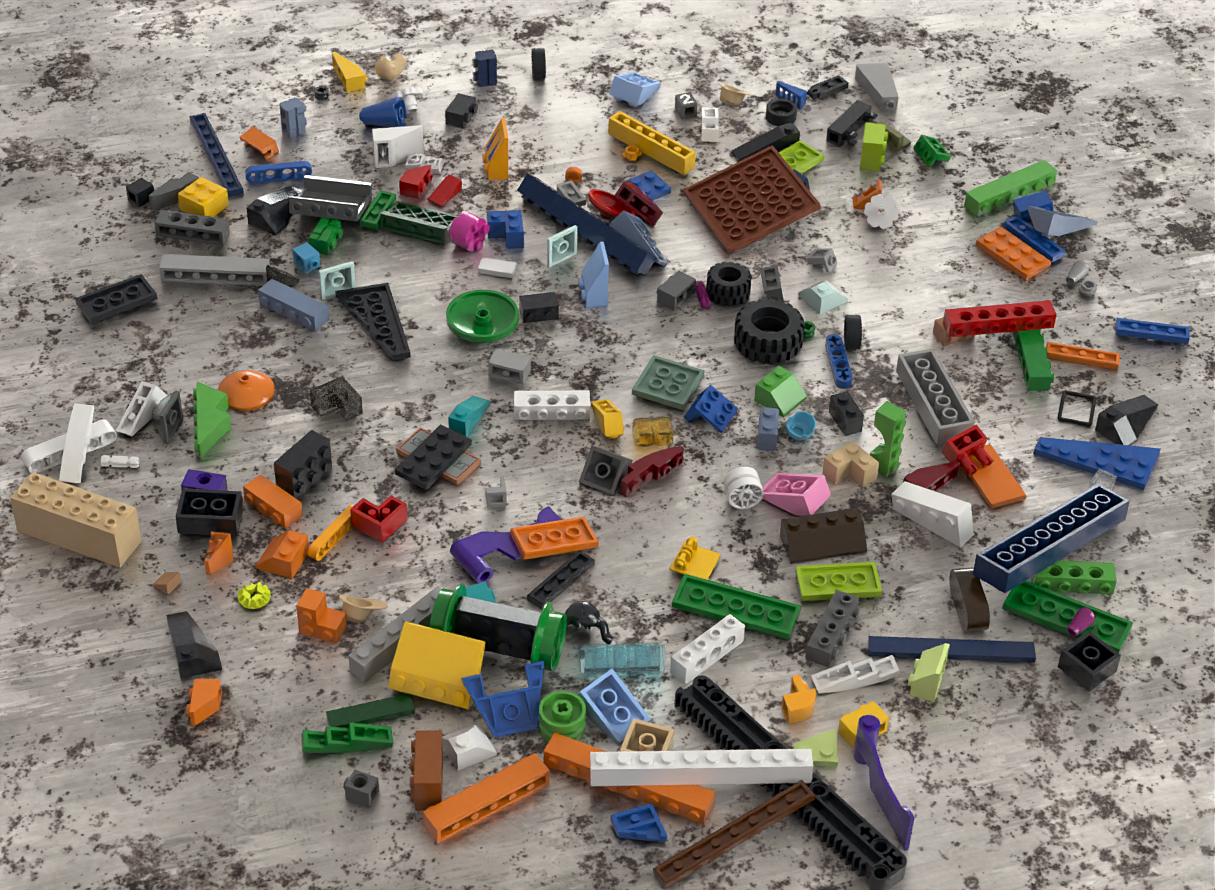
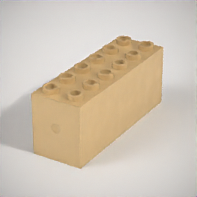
[10,472,142,568]

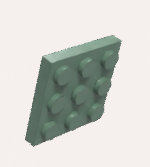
[632,355,705,410]

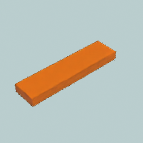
[1046,342,1120,370]

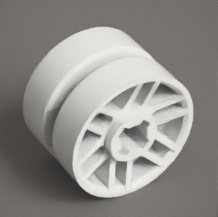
[724,467,764,509]

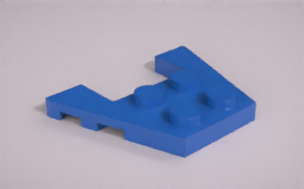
[461,661,544,738]

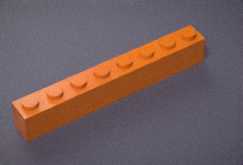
[543,732,715,824]

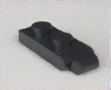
[807,75,849,99]

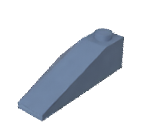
[1027,206,1098,238]
[609,210,667,266]

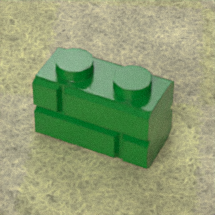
[308,217,343,255]

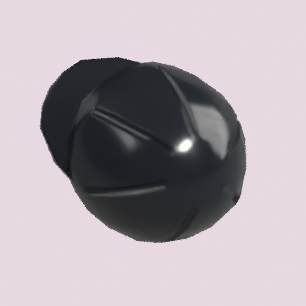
[564,601,613,644]

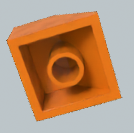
[255,530,309,579]

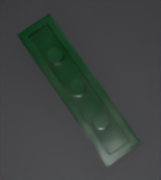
[326,693,415,728]

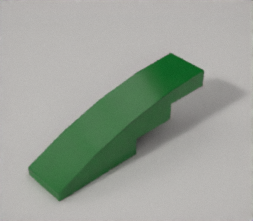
[301,723,393,753]

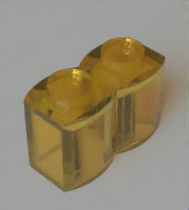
[632,417,674,447]

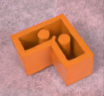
[296,588,347,644]

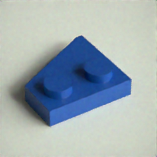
[610,803,668,842]

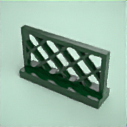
[380,201,460,244]

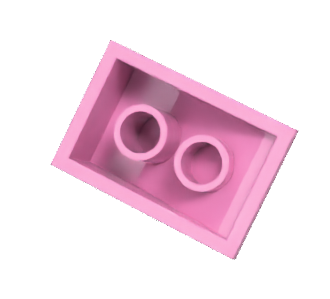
[762,473,831,516]

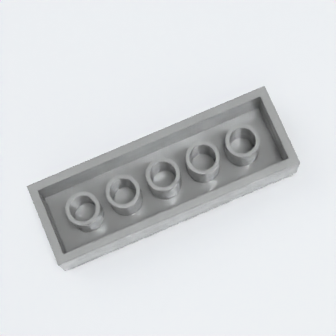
[896,348,975,445]

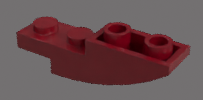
[621,446,684,497]

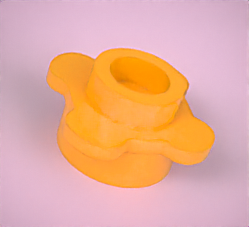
[622,146,642,161]

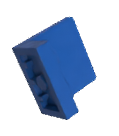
[683,384,738,433]

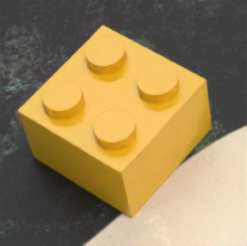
[178,177,229,217]

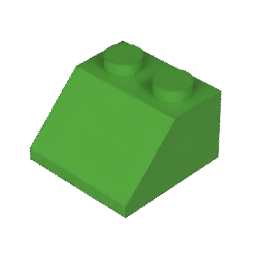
[754,365,807,418]

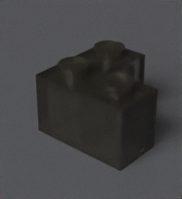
[310,376,363,421]

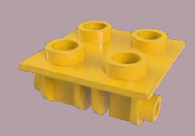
[669,536,721,580]

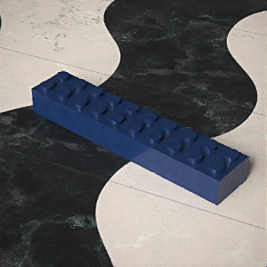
[973,483,1130,593]

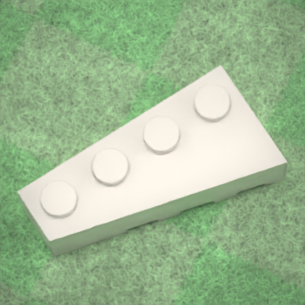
[892,482,974,548]

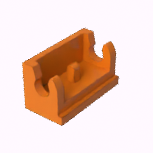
[240,126,279,159]

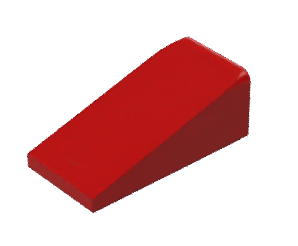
[427,174,462,207]

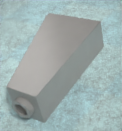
[855,63,899,111]

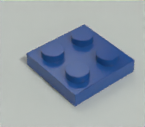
[624,170,671,201]

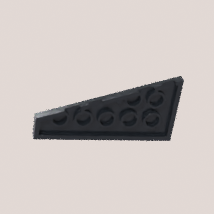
[335,283,411,360]

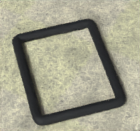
[1057,390,1096,426]

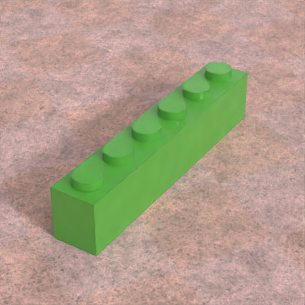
[964,160,1057,216]

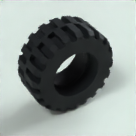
[734,298,805,364]

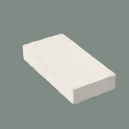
[478,257,517,278]

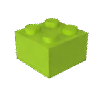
[860,123,888,171]

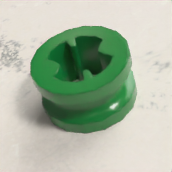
[803,321,815,338]

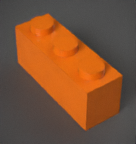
[243,474,303,529]

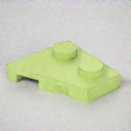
[793,729,838,767]

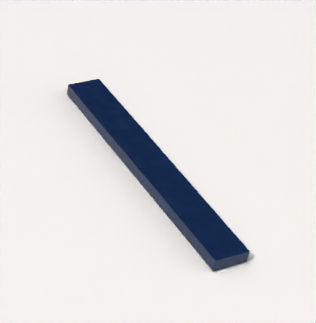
[189,113,244,197]
[868,636,1036,662]

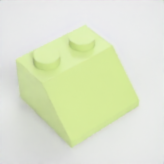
[908,643,950,702]

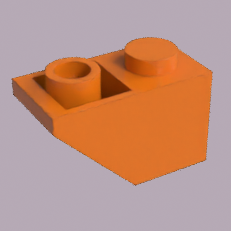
[186,679,222,726]

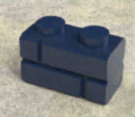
[472,49,497,87]

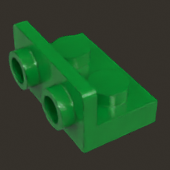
[913,135,952,167]

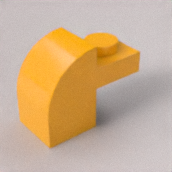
[781,674,816,725]

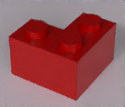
[350,495,407,543]

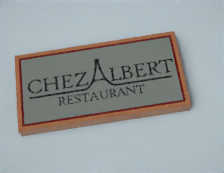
[396,427,481,485]

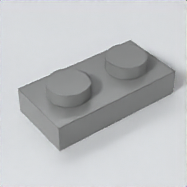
[556,180,586,206]

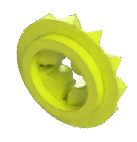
[238,582,271,609]

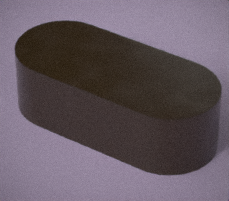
[949,567,990,632]

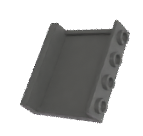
[289,175,372,221]

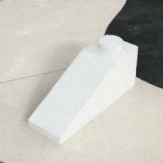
[116,381,168,437]

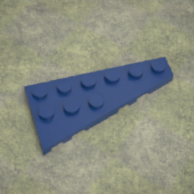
[1033,437,1161,490]

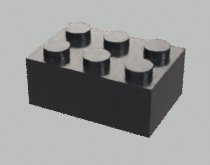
[274,430,332,499]
[175,488,244,536]

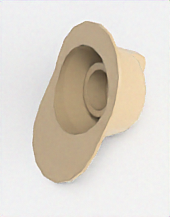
[719,83,755,106]
[339,595,388,623]

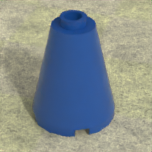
[359,97,407,128]

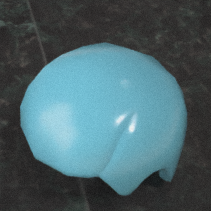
[786,411,816,441]

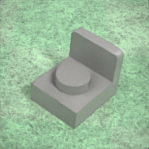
[807,248,837,272]

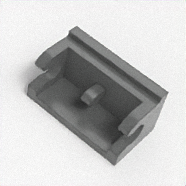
[760,265,784,301]

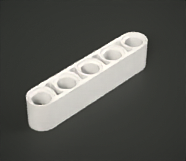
[21,420,117,473]

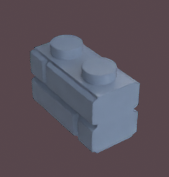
[279,97,307,138]
[757,407,779,451]

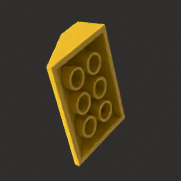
[388,621,486,709]

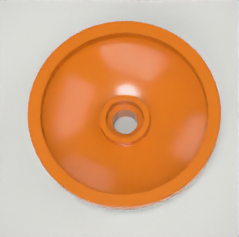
[218,370,275,411]

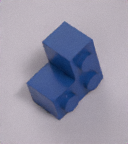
[487,210,524,249]

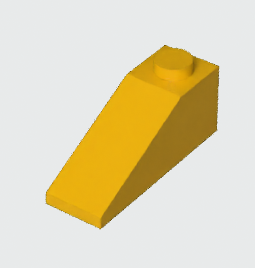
[332,52,367,92]
[590,399,624,438]

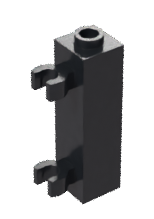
[826,100,878,147]

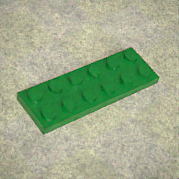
[671,574,801,640]
[1002,581,1133,653]

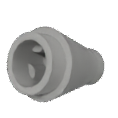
[1065,260,1089,285]

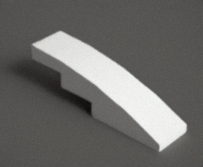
[59,403,94,483]
[811,655,901,694]

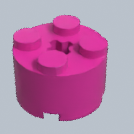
[449,211,490,251]

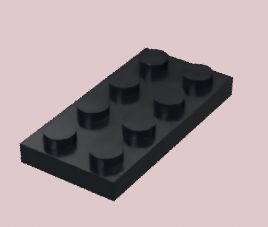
[75,274,158,324]
[395,424,472,490]

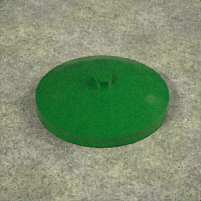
[446,289,519,343]

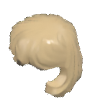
[375,54,407,81]

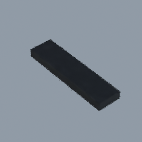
[527,550,595,609]

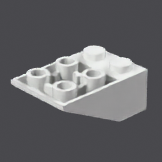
[372,125,424,168]

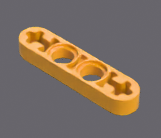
[308,504,354,561]

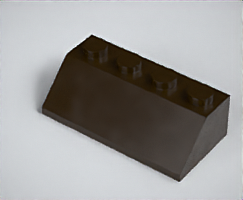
[780,508,867,564]

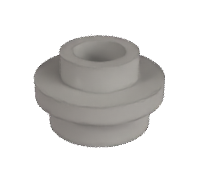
[1079,280,1097,296]

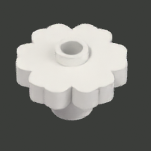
[389,87,423,114]
[864,194,900,229]

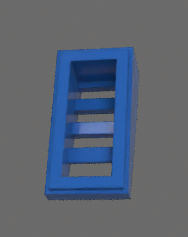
[775,81,807,109]

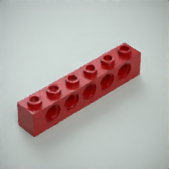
[943,300,1057,337]

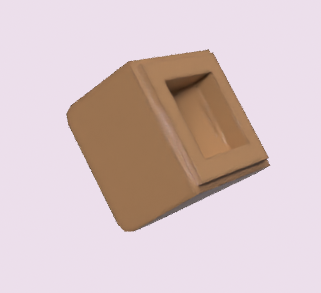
[152,572,181,595]

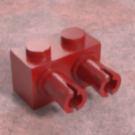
[941,424,994,476]

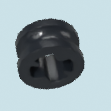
[314,86,329,100]

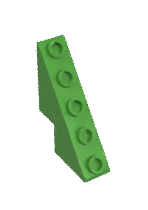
[193,382,231,458]

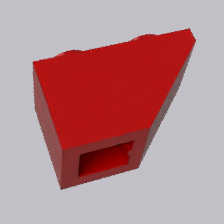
[399,165,433,199]

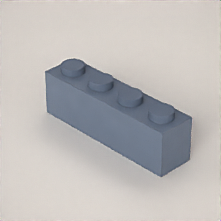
[258,279,329,331]

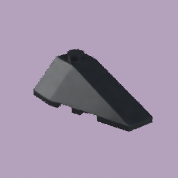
[732,123,800,162]
[246,185,301,236]
[1095,395,1158,446]
[166,611,222,679]

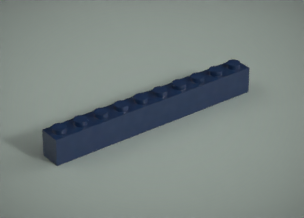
[517,173,656,275]

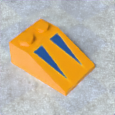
[482,118,509,180]

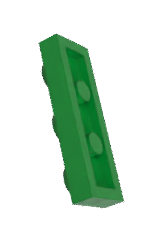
[360,190,396,230]

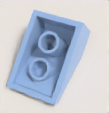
[609,72,661,107]
[578,242,609,308]
[577,669,651,744]

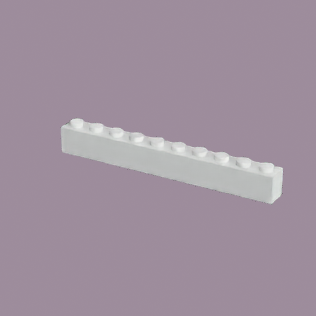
[590,749,813,786]

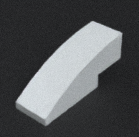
[701,107,719,142]

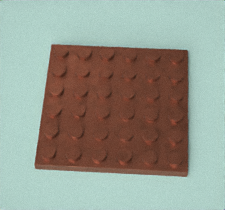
[683,145,821,254]

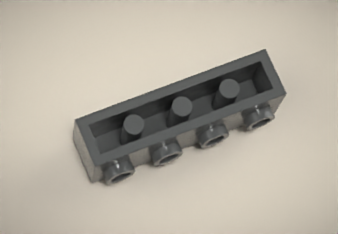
[805,590,861,667]

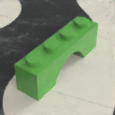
[870,401,906,477]

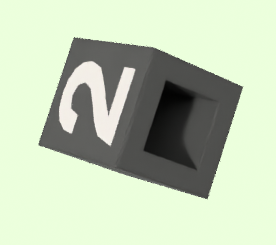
[675,92,698,120]

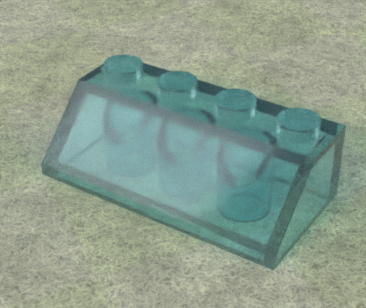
[578,642,665,677]

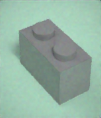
[488,349,531,385]

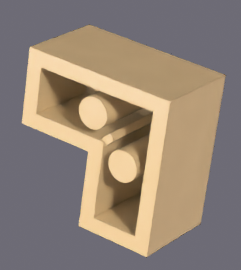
[822,441,879,487]

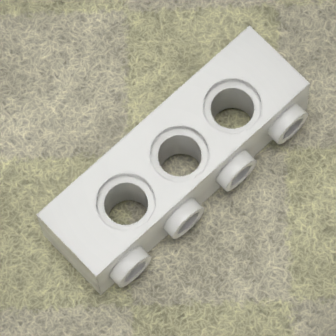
[514,390,590,420]
[670,614,745,685]

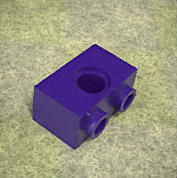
[181,469,228,491]

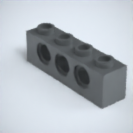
[155,210,230,246]

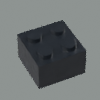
[1058,631,1121,691]

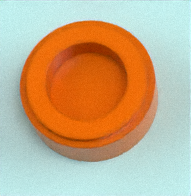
[565,167,582,184]

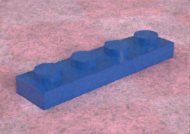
[1003,215,1065,262]
[1115,318,1190,344]

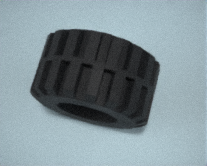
[706,261,752,306]

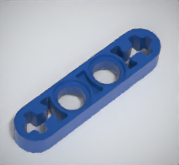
[245,161,312,183]
[825,334,852,389]

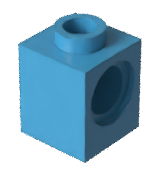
[292,242,320,273]

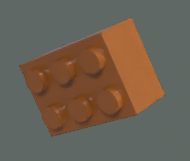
[410,730,443,811]

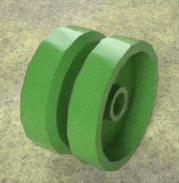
[539,691,586,743]

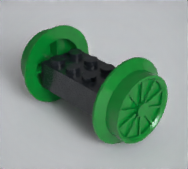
[429,584,567,672]

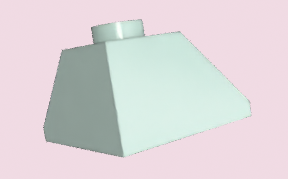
[547,225,577,268]
[319,261,356,300]
[798,280,848,314]

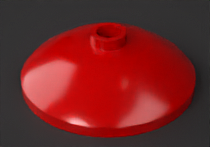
[588,189,636,220]

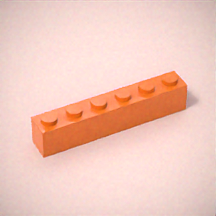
[423,753,550,843]

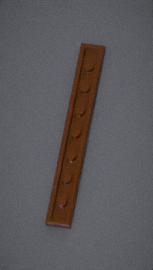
[653,780,815,889]

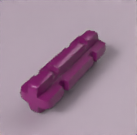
[695,281,711,309]

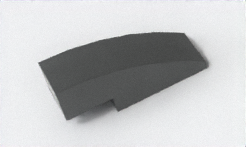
[149,172,199,210]

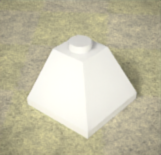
[442,723,497,771]

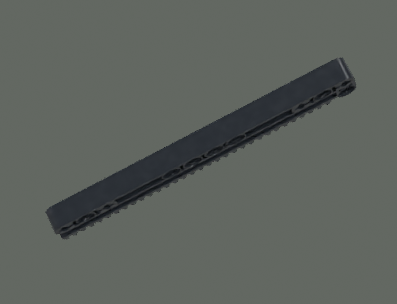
[674,675,907,890]

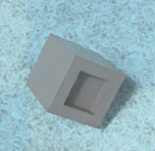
[485,476,507,507]

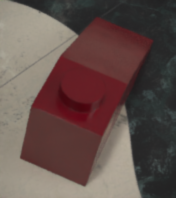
[614,182,664,227]
[903,461,960,492]

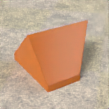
[853,179,882,210]
[204,532,234,575]

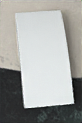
[405,154,444,174]

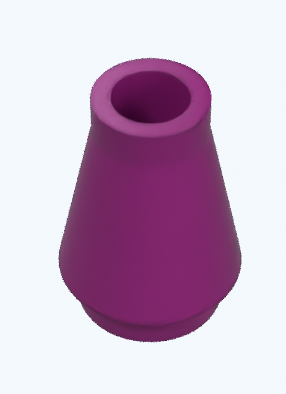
[1066,607,1095,637]

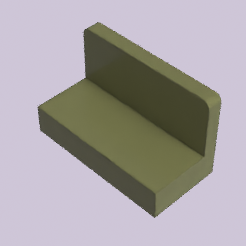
[876,120,911,151]

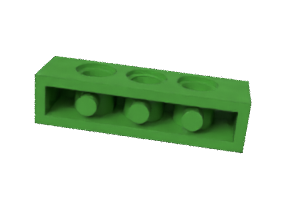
[1031,560,1117,594]

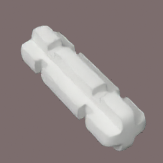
[101,455,140,468]

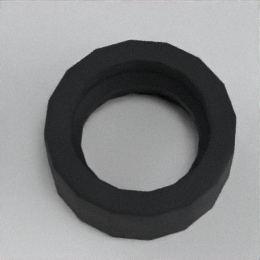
[531,48,546,79]
[766,98,797,126]
[844,315,862,350]

